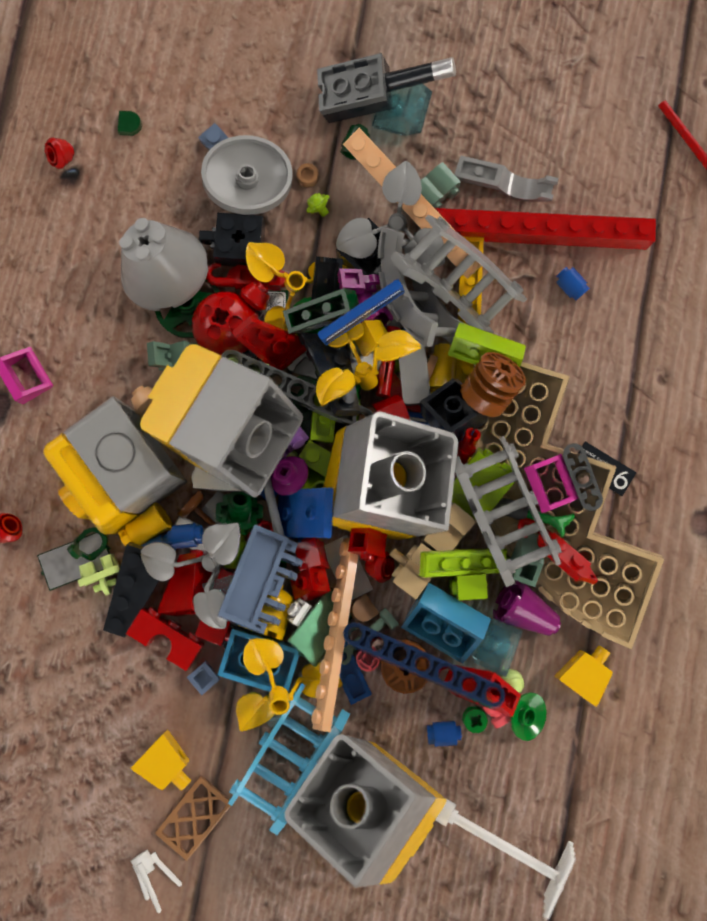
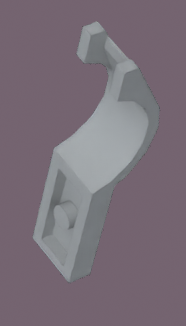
[454,156,559,202]

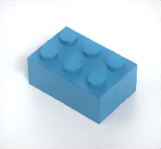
[401,583,491,664]
[217,626,301,692]

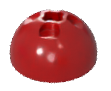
[192,291,259,356]

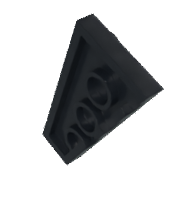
[299,333,360,416]

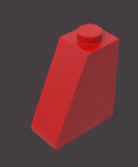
[158,549,212,617]
[444,665,521,717]

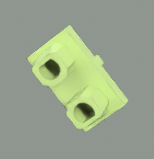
[78,554,121,596]

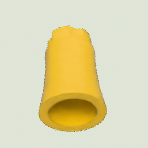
[429,343,457,393]
[118,502,173,547]

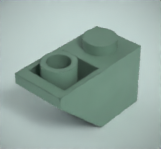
[510,534,544,587]

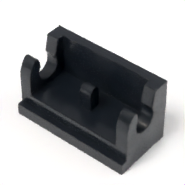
[311,256,343,300]

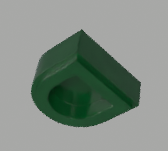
[118,111,142,136]

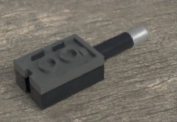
[317,53,456,123]

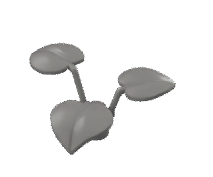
[336,161,445,267]
[141,523,240,629]

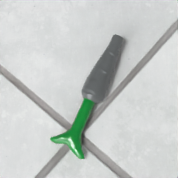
[493,498,575,538]

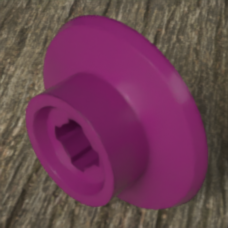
[271,456,308,495]

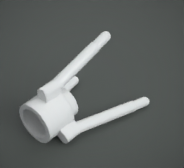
[131,850,182,913]

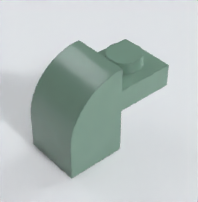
[147,341,198,371]

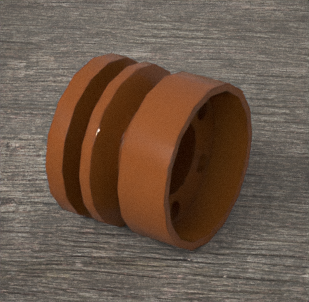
[460,352,526,417]
[380,638,430,694]

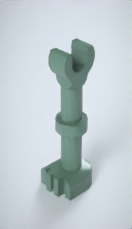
[342,608,399,665]

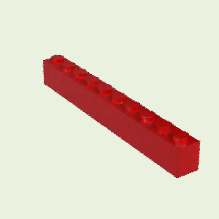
[435,208,656,250]

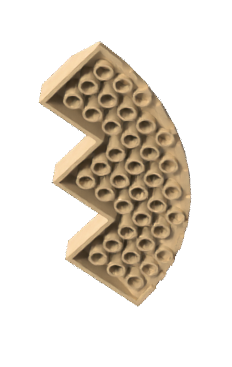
[471,362,664,649]

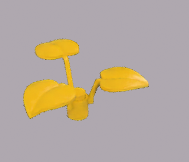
[246,242,348,335]
[316,323,421,407]
[236,638,343,732]

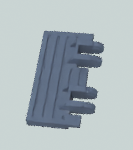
[217,524,303,634]

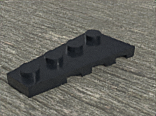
[103,542,159,638]

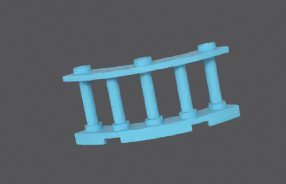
[228,683,350,835]

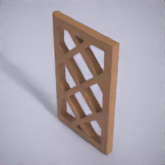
[155,776,231,861]

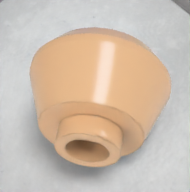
[131,386,153,415]

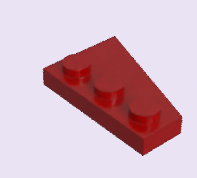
[232,316,306,371]

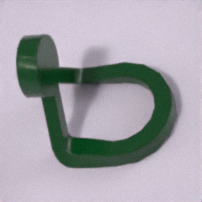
[67,527,108,561]

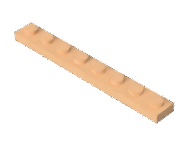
[343,127,482,279]
[311,537,359,732]

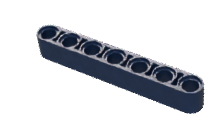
[343,622,505,709]

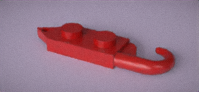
[206,263,289,291]
[517,518,598,585]

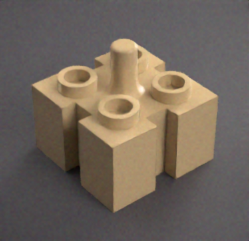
[420,503,476,551]
[389,543,432,599]

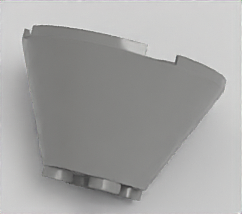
[119,218,208,311]

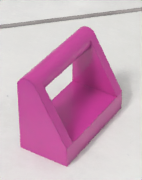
[0,347,53,404]
[524,454,579,513]

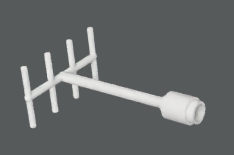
[435,798,576,919]

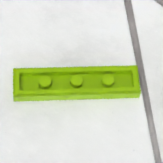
[419,548,507,578]

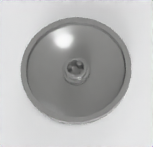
[201,135,292,215]

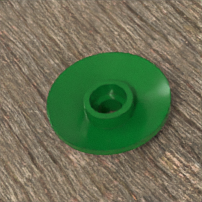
[511,692,547,741]

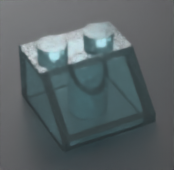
[372,84,432,136]
[471,617,523,677]

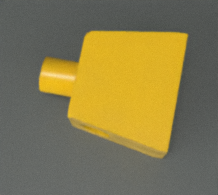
[554,645,613,707]
[131,730,191,791]

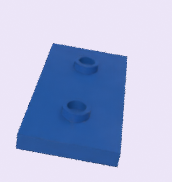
[278,487,333,538]

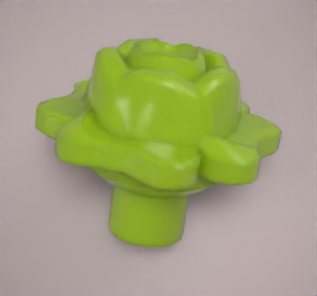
[306,193,330,217]

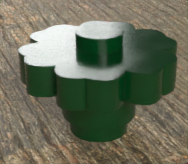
[215,491,263,535]

